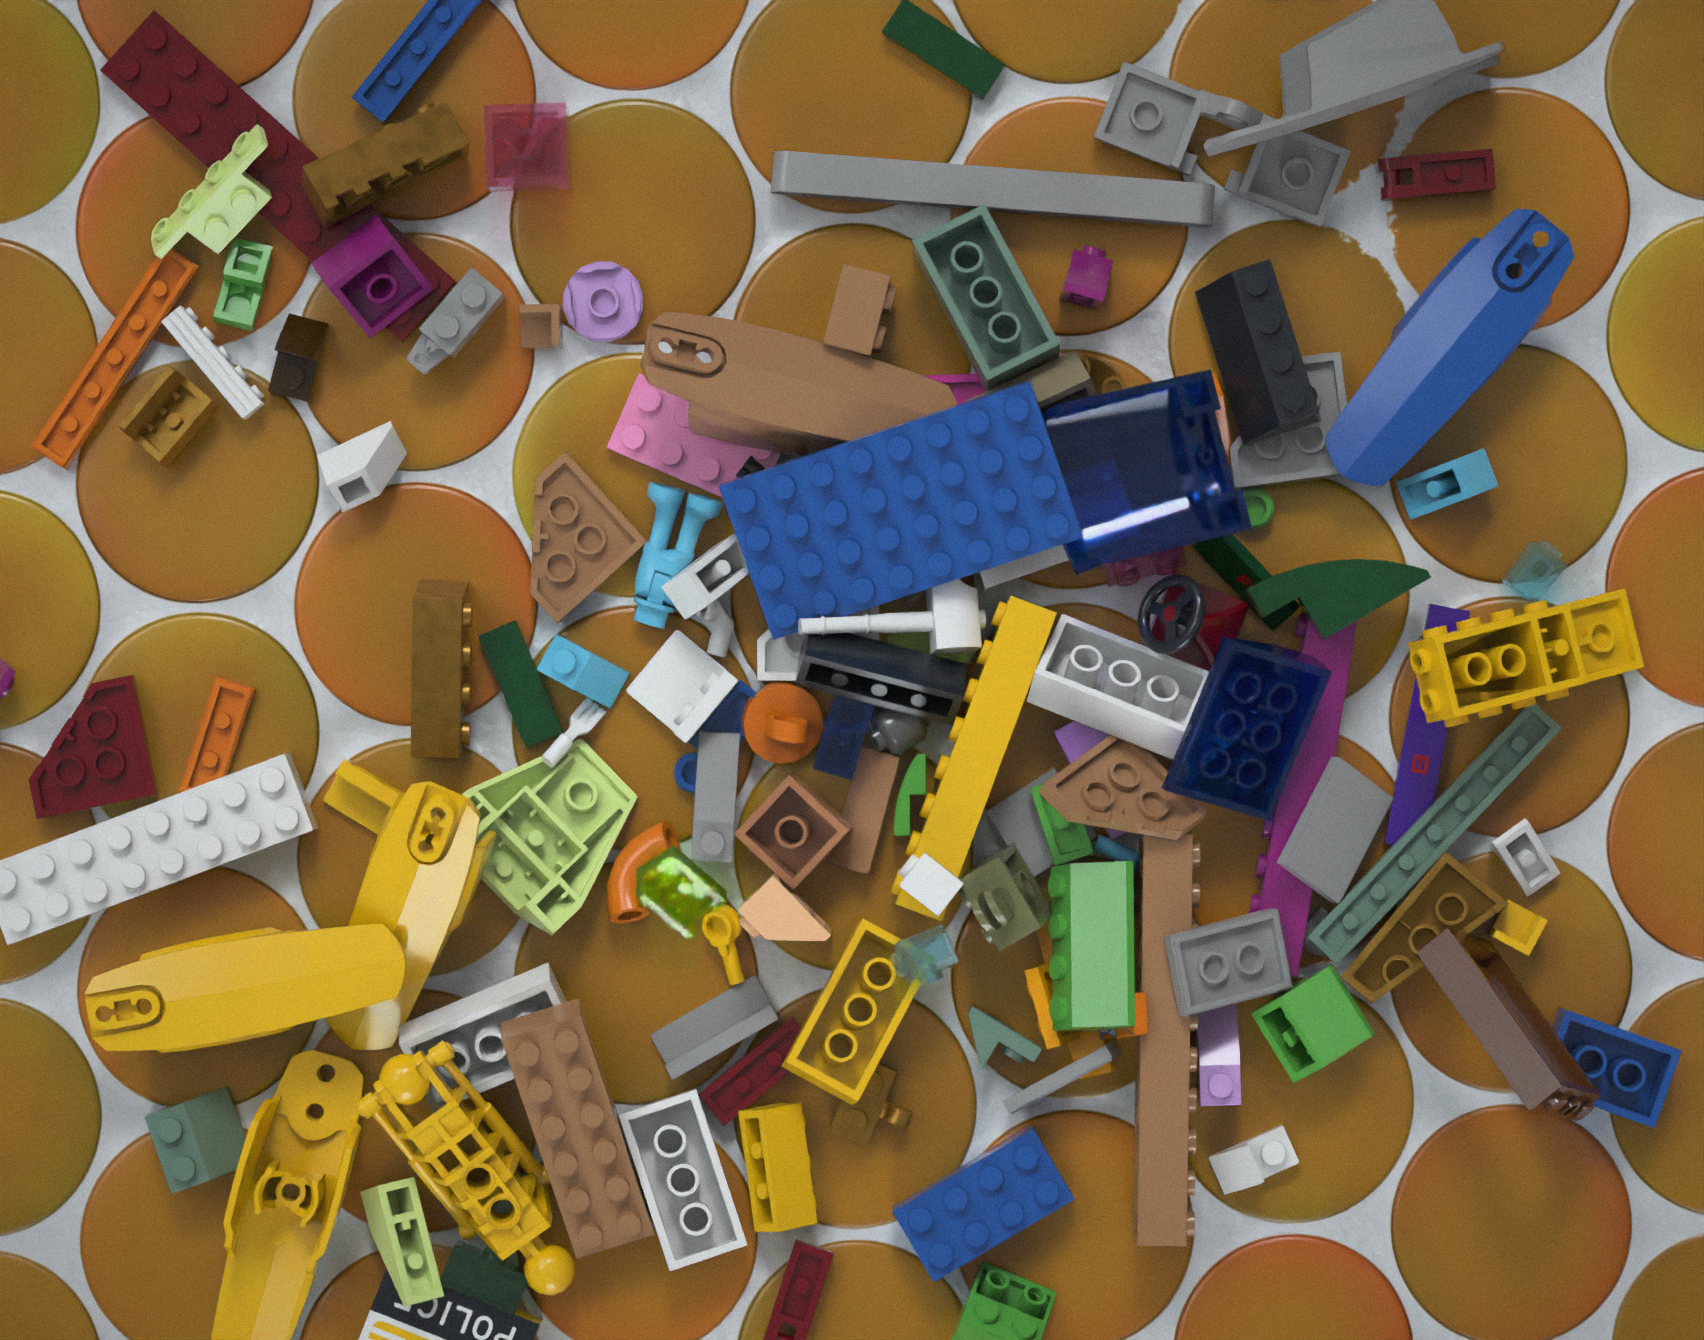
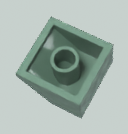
[145,1086,246,1194]

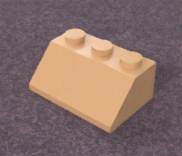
[738,873,832,941]

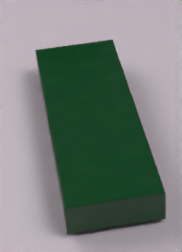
[881,0,1005,100]
[478,620,564,748]

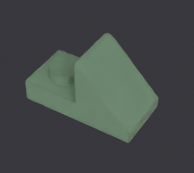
[967,1004,1042,1069]

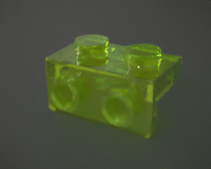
[636,845,727,940]

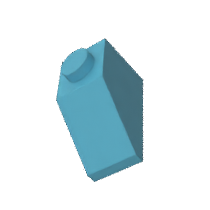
[1396,448,1499,520]
[536,634,630,708]

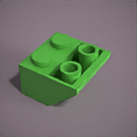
[1251,964,1375,1083]
[950,1261,1057,1340]

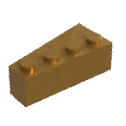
[302,102,470,228]
[1340,851,1509,1004]

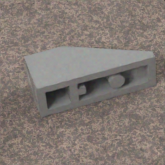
[691,731,740,863]

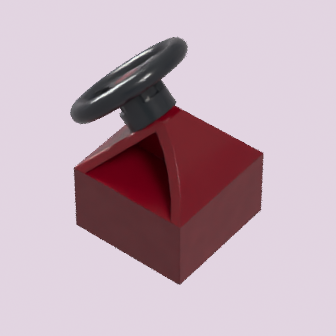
[1138,573,1250,680]

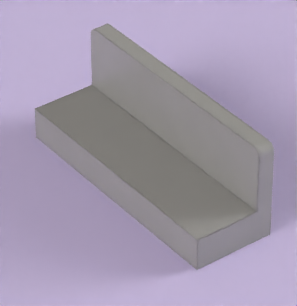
[651,976,780,1080]

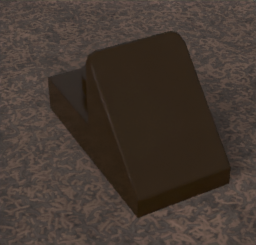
[268,313,329,402]

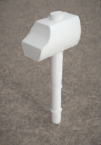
[798,579,986,654]

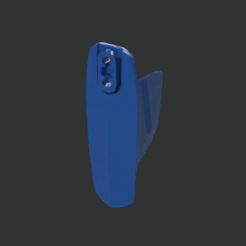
[1325,209,1574,486]

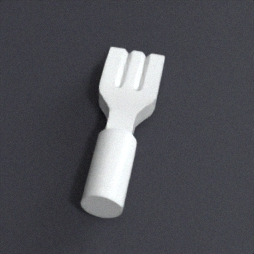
[541,697,606,768]

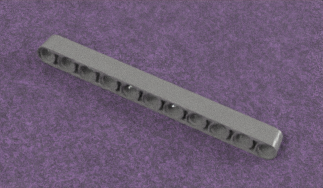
[770,151,1215,227]

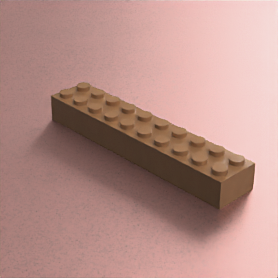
[1133,832,1200,1246]

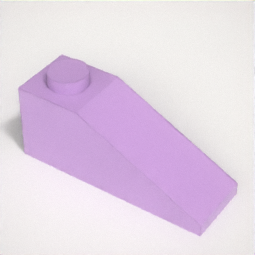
[1195,1004,1241,1106]

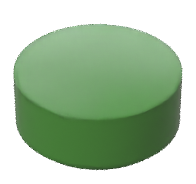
[1233,488,1274,529]

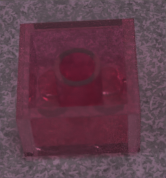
[484,102,571,192]

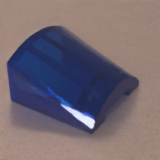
[1042,369,1252,575]

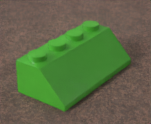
[1048,861,1135,1032]

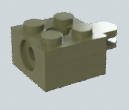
[959,842,1051,951]

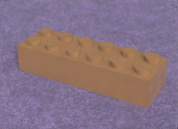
[501,998,655,1259]

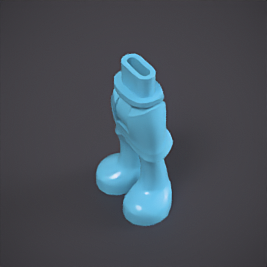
[633,482,724,629]

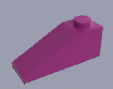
[1059,245,1113,311]

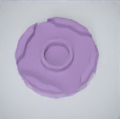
[563,261,644,342]

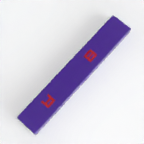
[1383,604,1470,845]

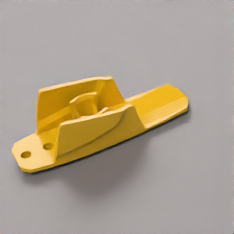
[325,781,497,1050]
[84,923,406,1053]
[211,1049,364,1340]

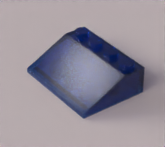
[1162,637,1332,821]

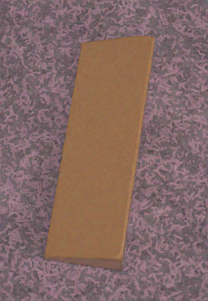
[829,746,900,875]

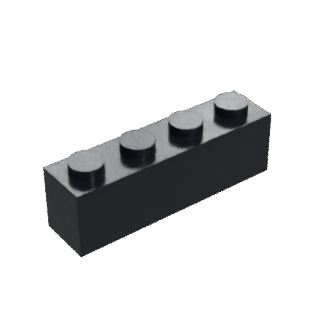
[795,633,967,725]

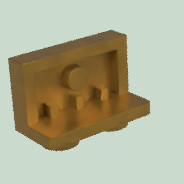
[119,366,219,467]

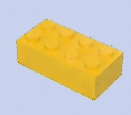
[781,919,935,1106]

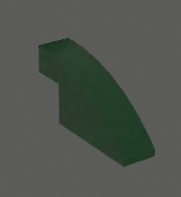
[1244,559,1431,640]

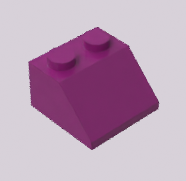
[311,214,434,338]

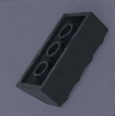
[1195,259,1322,446]

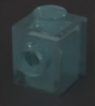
[1500,540,1567,603]
[891,924,959,987]

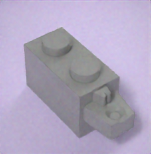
[406,267,506,375]

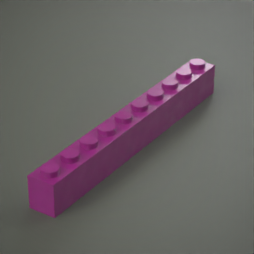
[1248,613,1357,976]

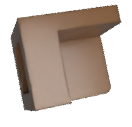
[518,304,563,349]

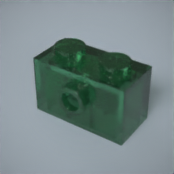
[440,1240,528,1315]

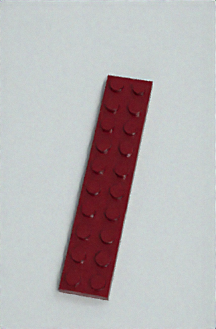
[100,10,457,342]

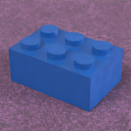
[1552,1007,1682,1128]

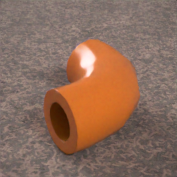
[607,821,681,924]

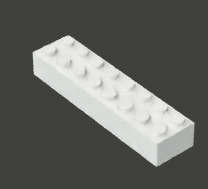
[0,753,319,945]

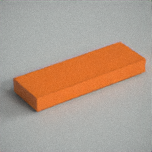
[178,676,256,792]

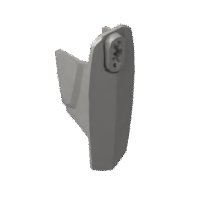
[1204,0,1506,156]

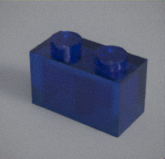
[811,694,874,780]

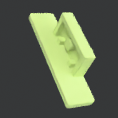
[151,124,272,259]

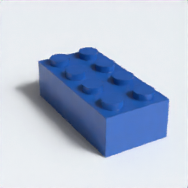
[892,1124,1074,1282]

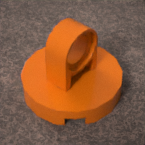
[741,681,823,764]

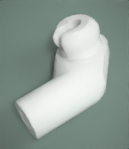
[696,600,734,658]

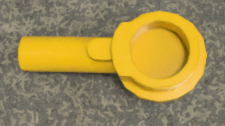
[702,904,745,985]

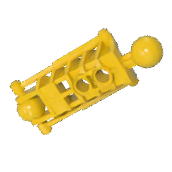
[356,1040,575,1295]

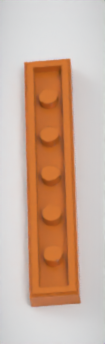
[31,248,200,470]

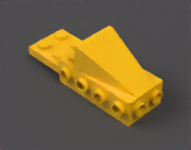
[1408,588,1644,728]

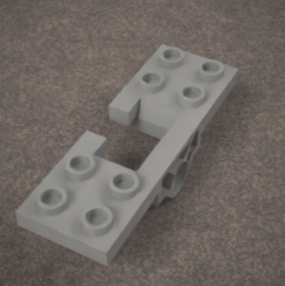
[1093,61,1351,228]

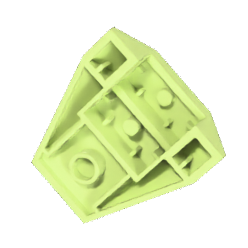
[443,738,638,936]

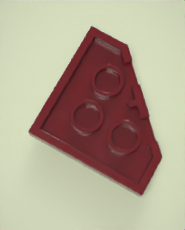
[29,675,158,819]

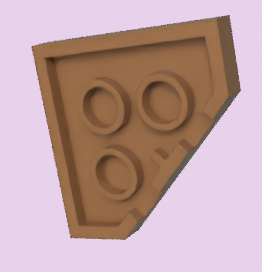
[530,451,647,624]
[1039,735,1208,840]

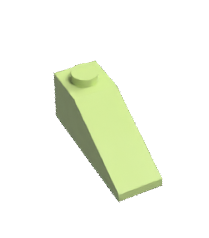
[360,1177,444,1307]

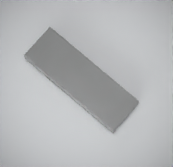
[1002,1040,1122,1114]

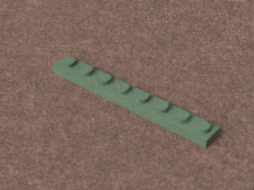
[1306,704,1562,965]

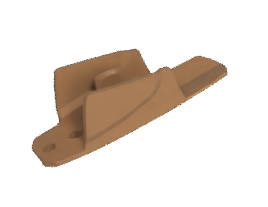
[640,312,957,456]

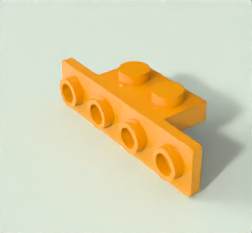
[1024,919,1115,1079]

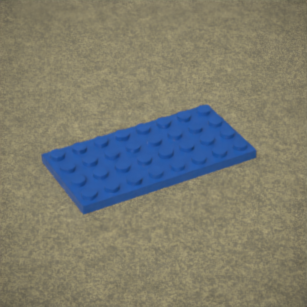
[719,380,1084,640]

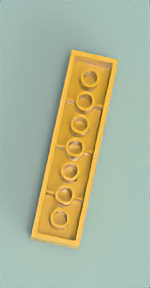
[891,596,1057,921]

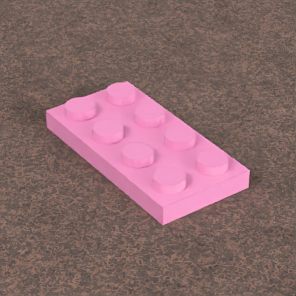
[607,373,782,498]

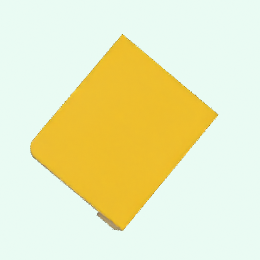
[1486,898,1548,956]

